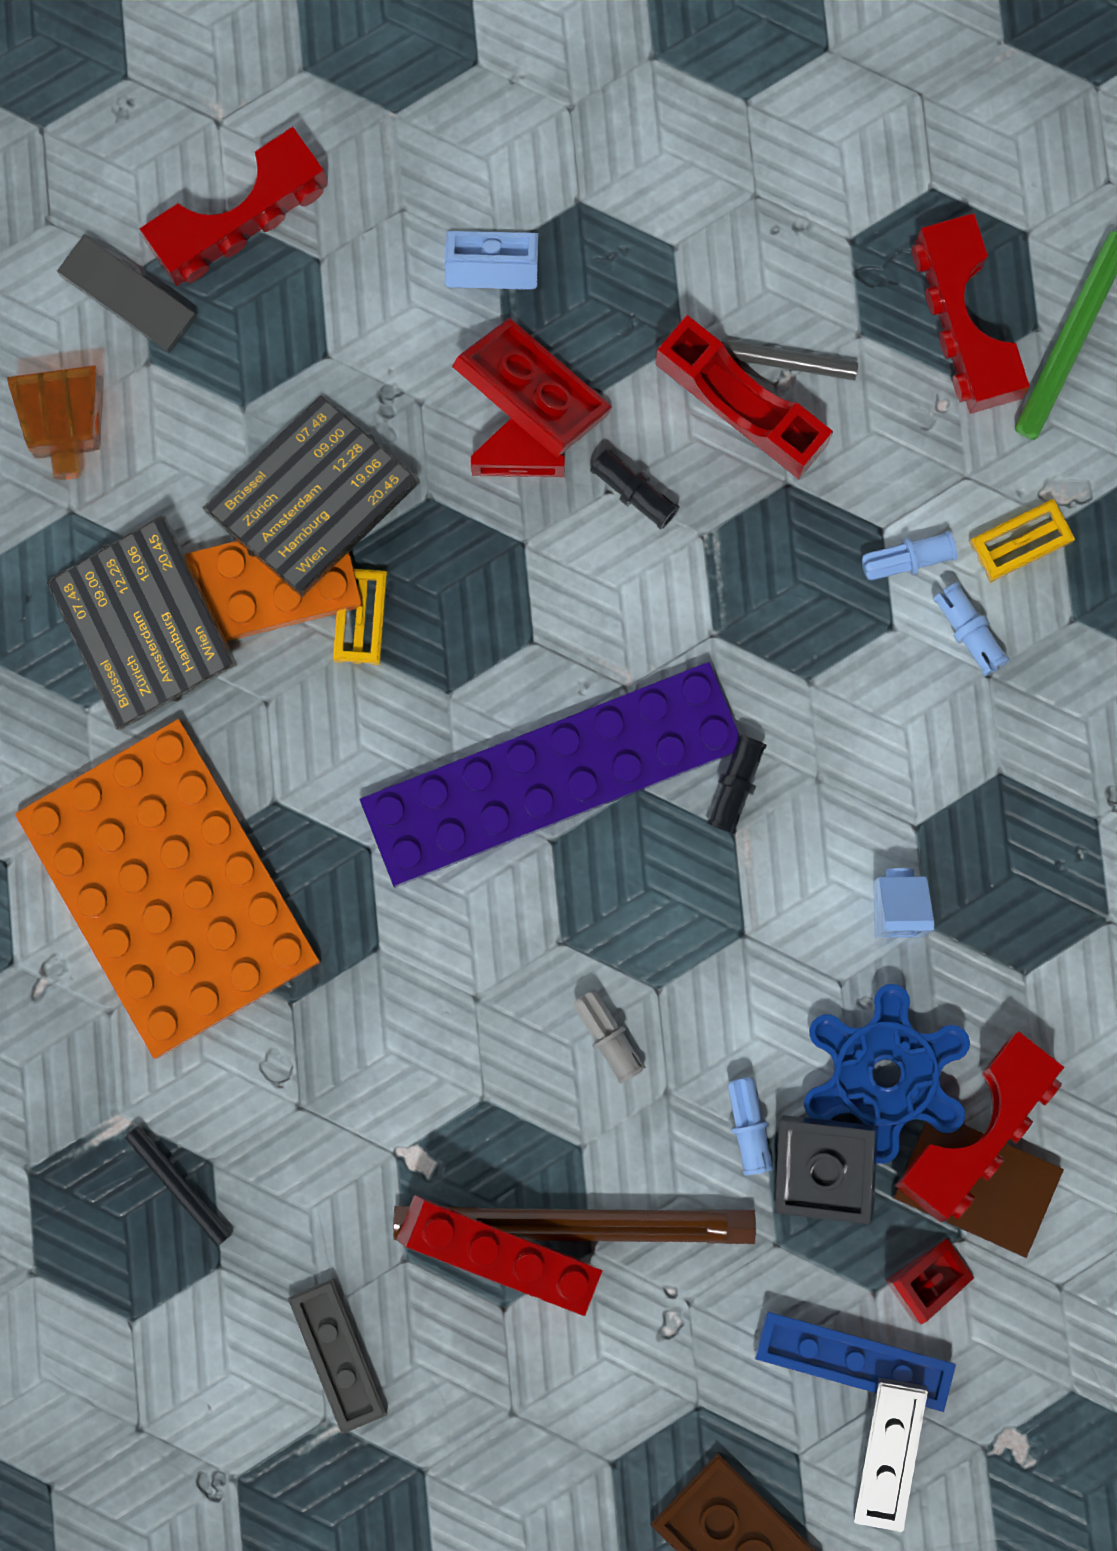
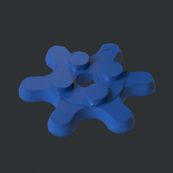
[804,984,970,1164]

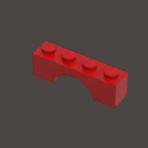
[139,126,328,287]
[912,213,1030,414]
[655,315,833,480]
[894,1031,1064,1222]
[397,1195,603,1317]

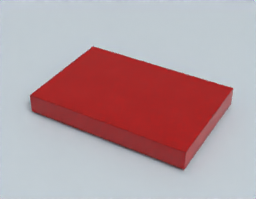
[452,318,613,458]

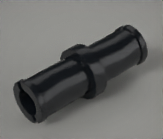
[590,448,680,530]
[707,735,767,834]

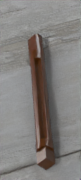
[393,1206,756,1244]

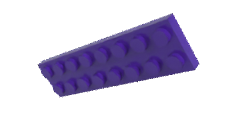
[359,662,739,888]

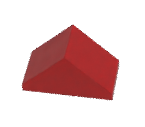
[471,418,565,477]
[885,1238,974,1325]

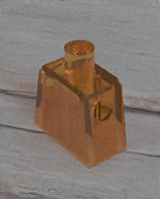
[7,365,104,480]

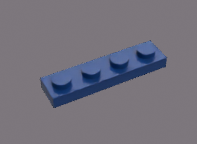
[754,1311,956,1412]

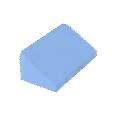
[445,231,538,289]

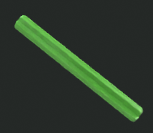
[1015,231,1117,440]

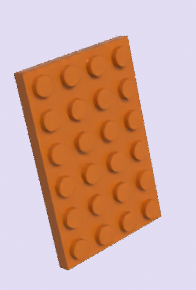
[15,719,321,1059]

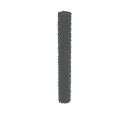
[721,339,858,381]

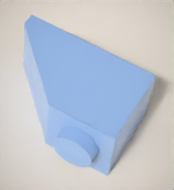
[874,868,934,938]

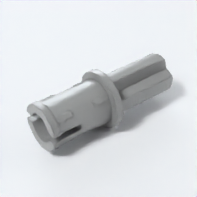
[574,990,646,1084]

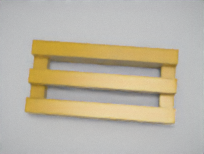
[969,499,1075,583]
[333,569,388,666]

